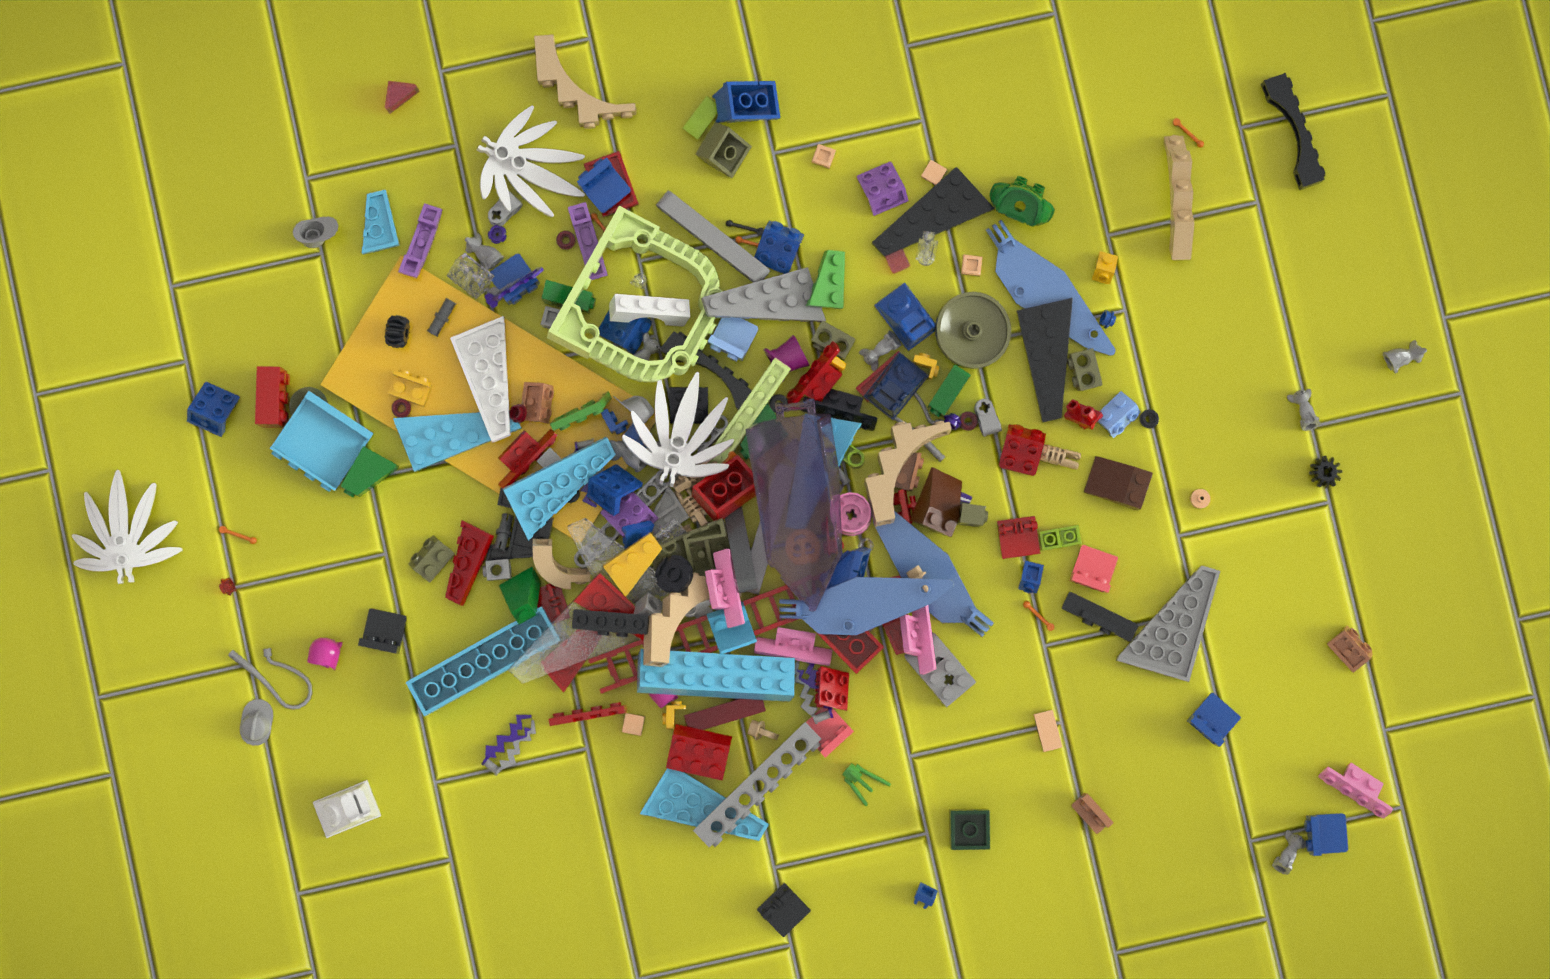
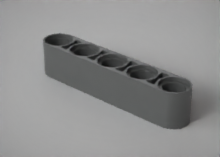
[725,506,758,593]

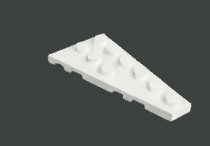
[450,316,511,443]

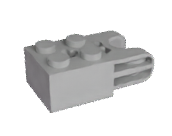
[904,632,976,707]

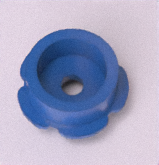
[1099,310,1116,328]

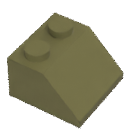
[696,122,752,178]

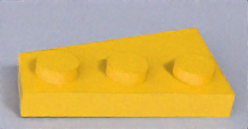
[603,532,662,597]

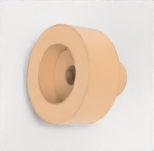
[1190,489,1210,509]

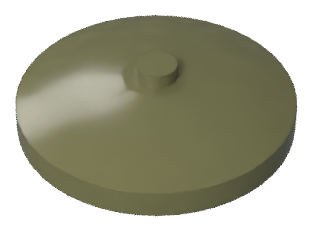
[935,292,1011,369]

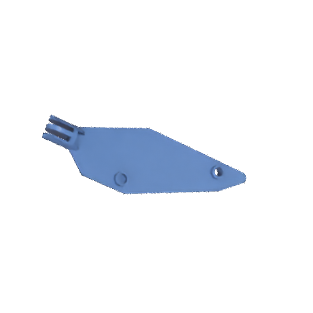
[986,220,1115,356]
[871,511,994,637]
[779,577,954,635]

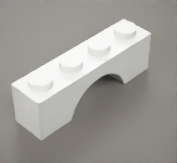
[609,294,690,327]

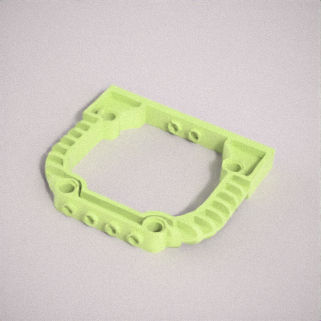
[547,206,723,382]

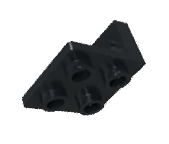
[358,608,407,654]

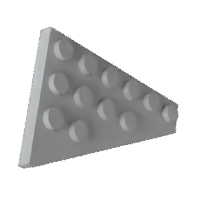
[1116,566,1220,682]

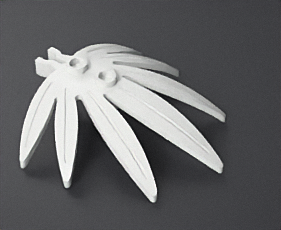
[476,105,585,217]
[622,372,734,487]
[72,470,183,584]

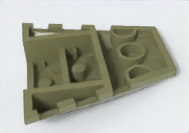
[653,518,730,577]

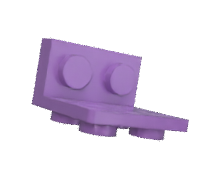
[857,162,908,216]
[601,492,658,537]

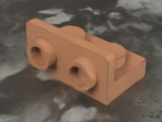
[522,382,554,424]
[895,452,924,492]
[1327,626,1373,673]
[1071,793,1114,834]

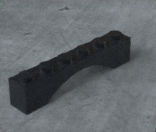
[1261,73,1325,190]
[660,331,752,410]

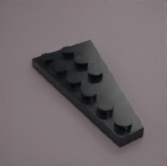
[872,167,995,257]
[1016,298,1073,423]

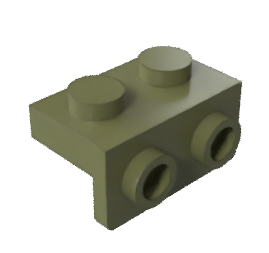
[409,535,455,582]

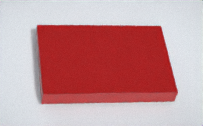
[584,151,639,218]

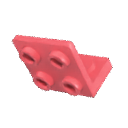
[1069,545,1118,593]
[806,708,854,758]

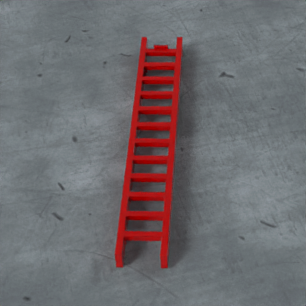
[588,571,824,694]

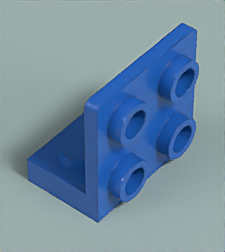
[187,382,240,437]
[587,464,643,516]
[1187,693,1241,747]

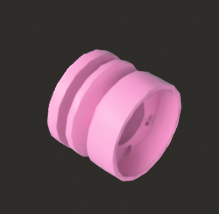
[831,492,872,536]

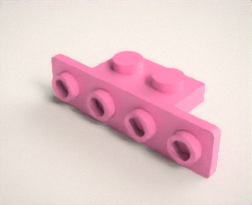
[705,549,745,628]
[900,605,936,675]
[754,627,832,666]
[1318,763,1393,819]

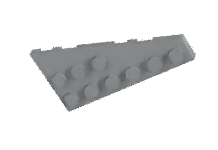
[701,267,826,322]

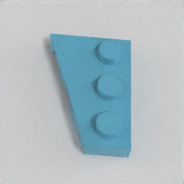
[362,190,400,255]

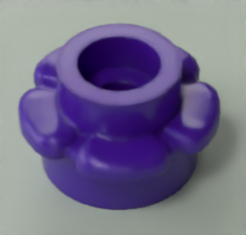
[488,225,507,244]
[944,413,961,430]

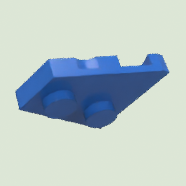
[622,520,655,550]

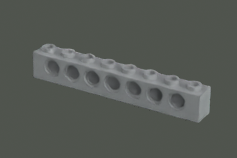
[693,722,821,847]

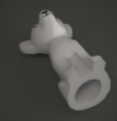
[465,233,504,271]
[859,331,901,371]
[633,333,661,361]
[1382,340,1427,374]
[1287,389,1320,431]
[609,440,647,471]
[1272,830,1306,875]

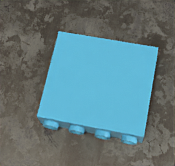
[270,391,374,492]

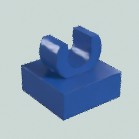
[914,882,938,909]

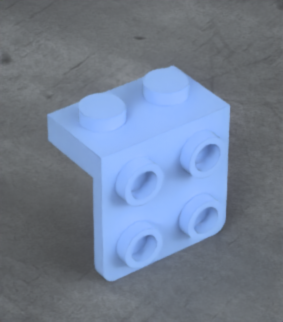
[708,317,758,362]

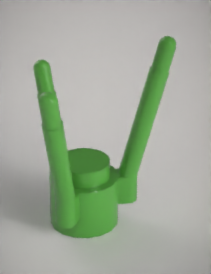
[842,763,891,806]

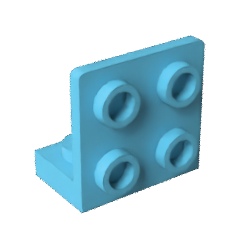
[706,602,757,654]

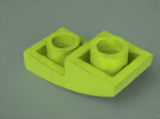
[683,96,717,139]
[1039,525,1082,551]

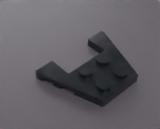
[486,488,554,561]

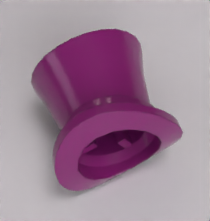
[763,335,810,382]

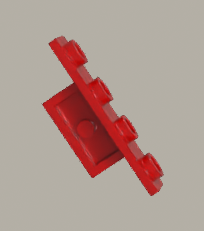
[786,341,843,408]
[498,429,558,489]

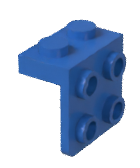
[577,157,631,213]
[754,221,804,274]
[488,254,540,305]
[598,311,653,354]
[1304,813,1348,856]

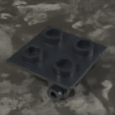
[669,387,708,424]
[757,882,811,938]

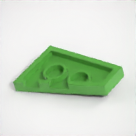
[806,250,845,309]
[550,391,612,431]

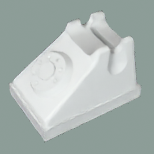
[313,780,382,838]

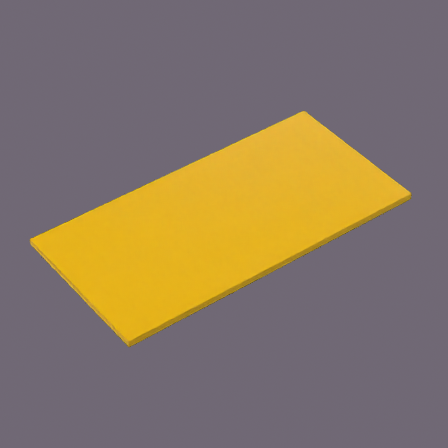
[321,256,656,543]

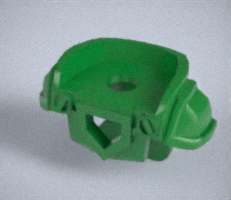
[990,176,1055,227]

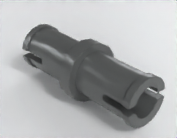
[427,298,456,337]
[493,513,514,553]

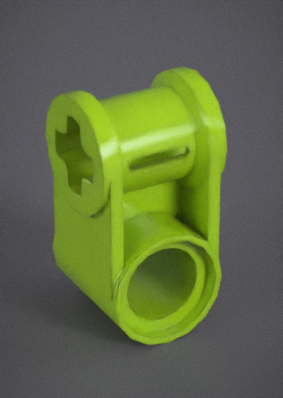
[842,444,865,469]

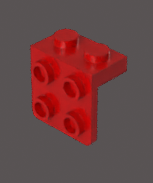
[999,424,1046,476]

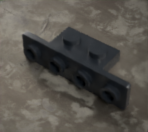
[801,389,878,431]
[1062,592,1138,642]
[572,609,649,637]

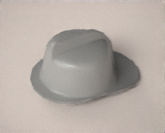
[293,216,338,248]
[613,396,654,424]
[240,699,273,746]

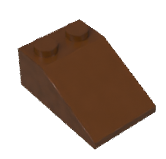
[1084,456,1153,511]
[910,467,962,537]

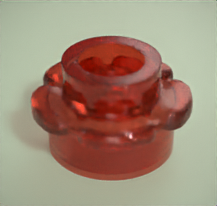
[219,577,236,596]

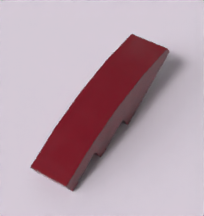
[683,699,766,730]

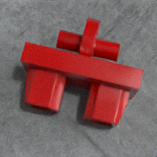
[1064,399,1103,430]
[893,489,917,524]

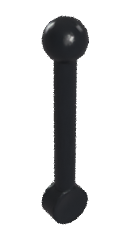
[726,220,764,236]

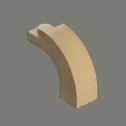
[533,539,590,589]

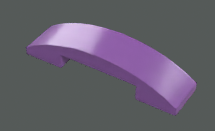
[568,202,608,280]
[398,203,443,279]

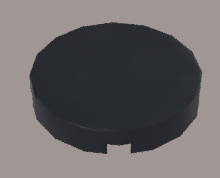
[655,555,693,593]

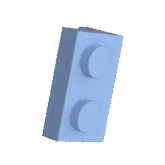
[1097,391,1140,438]

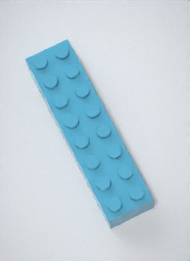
[406,606,562,716]
[637,649,795,702]

